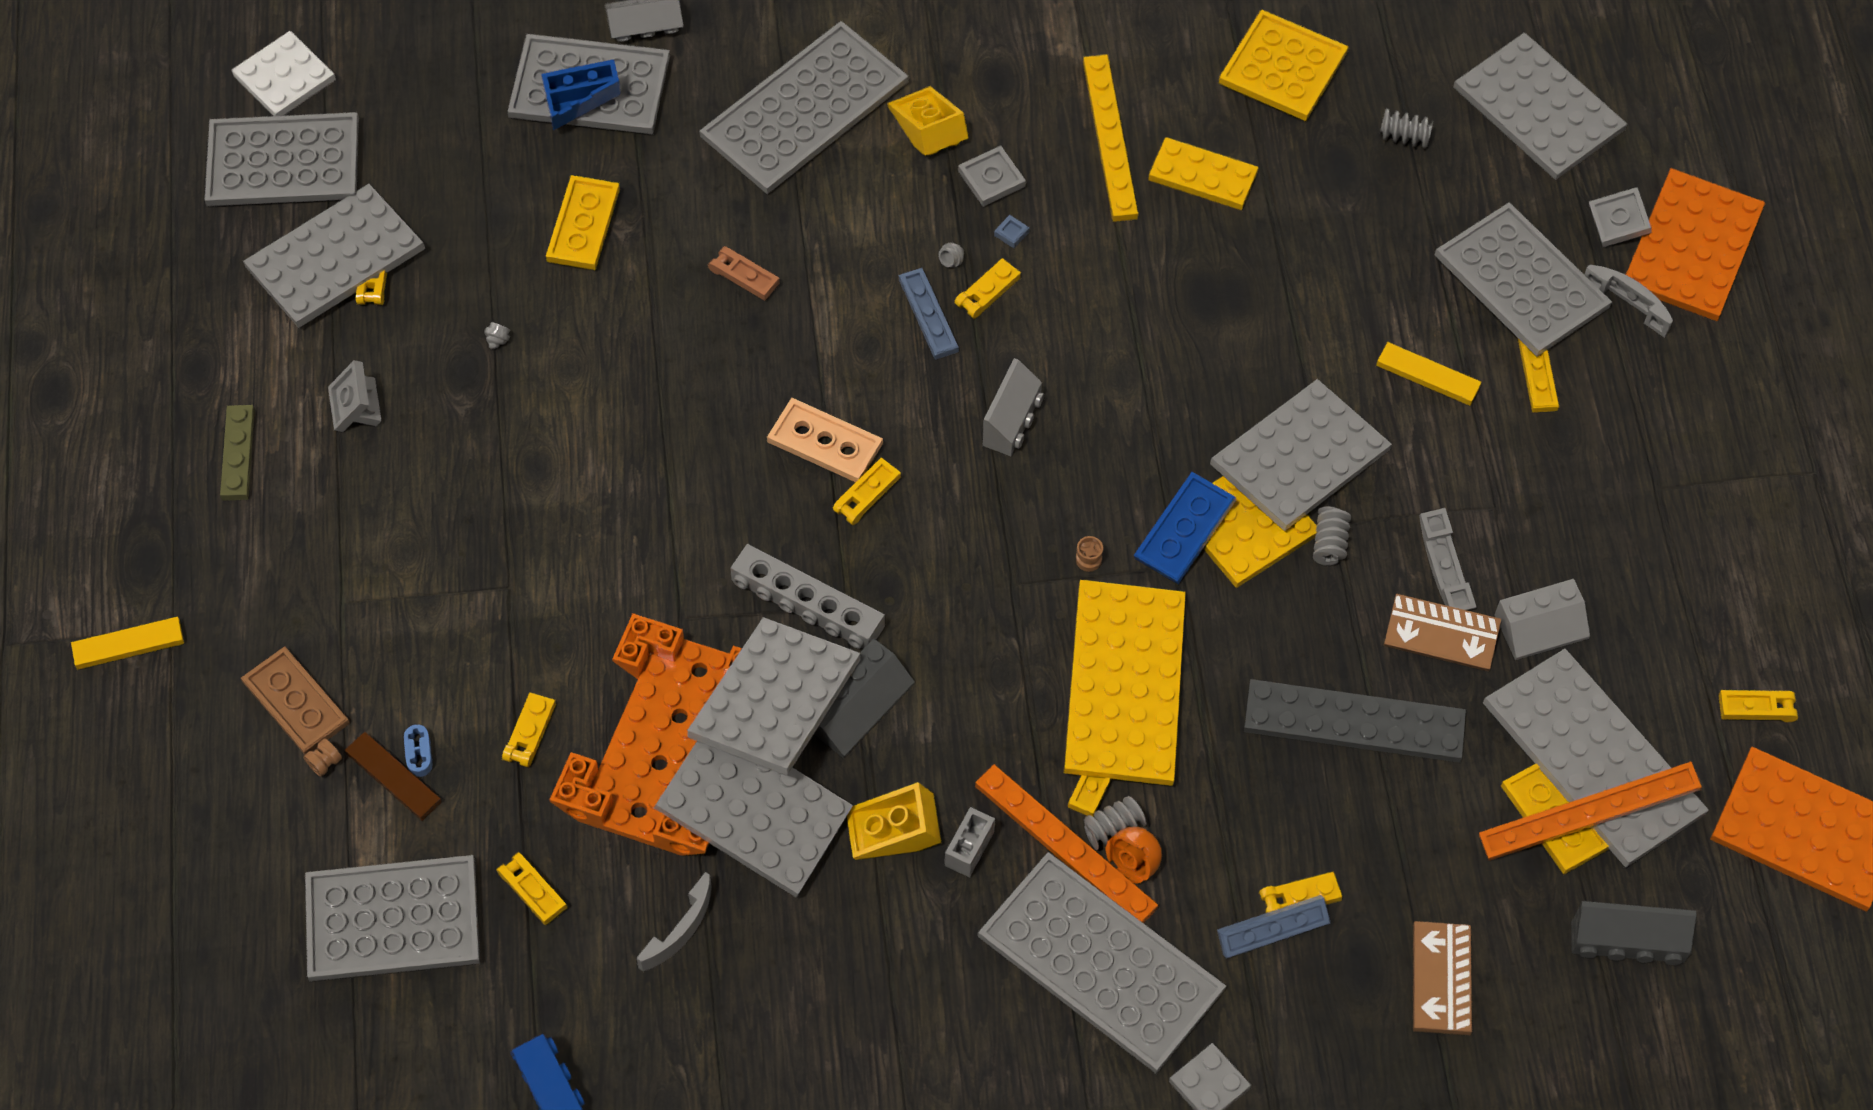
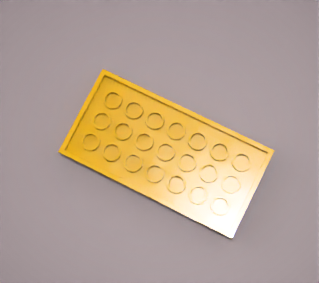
[1064,580,1185,786]

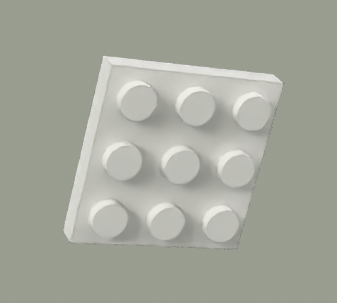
[232,31,336,116]

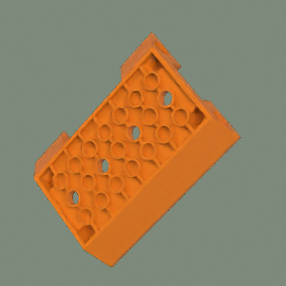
[550,614,742,855]

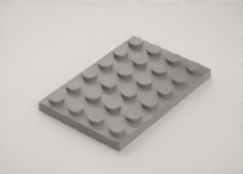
[1454,32,1627,180]
[508,34,670,134]
[205,112,359,206]
[243,184,425,328]
[1435,203,1612,356]
[1210,379,1392,531]
[687,617,860,775]
[654,741,853,897]
[305,855,480,981]

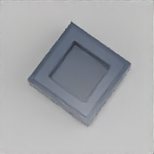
[994,215,1029,248]

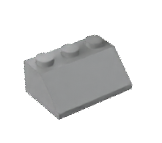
[605,0,683,41]
[983,358,1044,456]
[1495,579,1590,660]

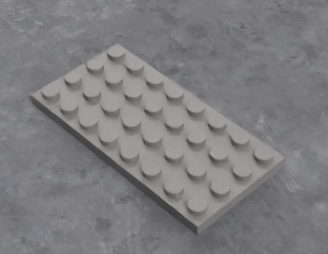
[700,21,908,194]
[1483,649,1708,868]
[978,852,1226,1074]

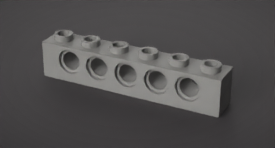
[730,544,885,649]

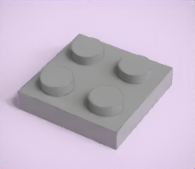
[958,146,1026,206]
[1589,187,1652,247]
[1169,1043,1251,1110]

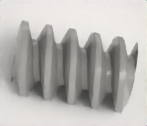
[1380,108,1434,149]
[1313,506,1351,566]
[1084,796,1146,850]

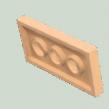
[767,398,883,482]

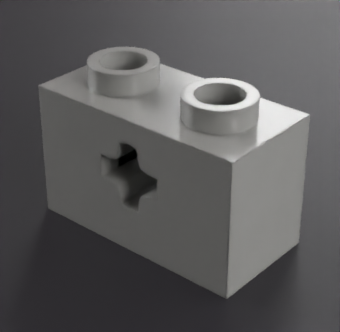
[945,807,995,877]

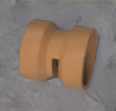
[1076,536,1103,572]
[303,738,342,777]

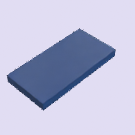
[1134,472,1236,584]

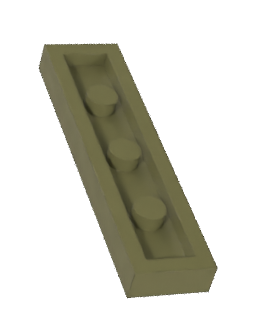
[220,405,255,501]

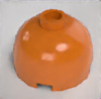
[1105,826,1162,884]

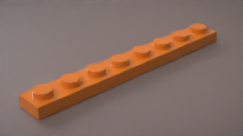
[1479,762,1702,861]
[975,765,1158,923]

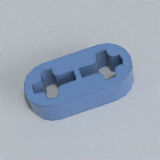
[404,725,432,777]

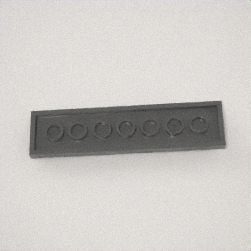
[1244,679,1466,763]

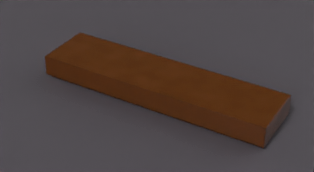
[345,732,442,821]

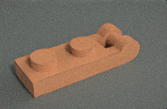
[708,247,780,301]

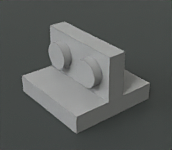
[328,360,381,432]

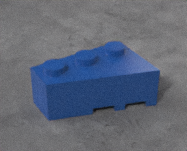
[541,59,620,131]
[510,1034,585,1110]

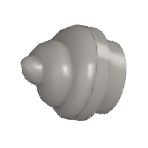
[939,242,964,268]
[485,322,510,349]

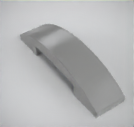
[1584,265,1673,337]
[1419,508,1476,611]
[637,872,711,971]

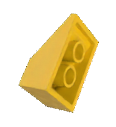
[888,86,968,156]
[847,782,941,860]

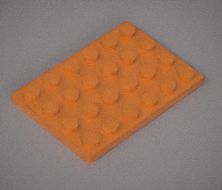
[1626,168,1765,321]
[1710,747,1873,912]

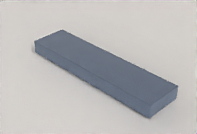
[899,268,959,360]
[1217,895,1330,958]

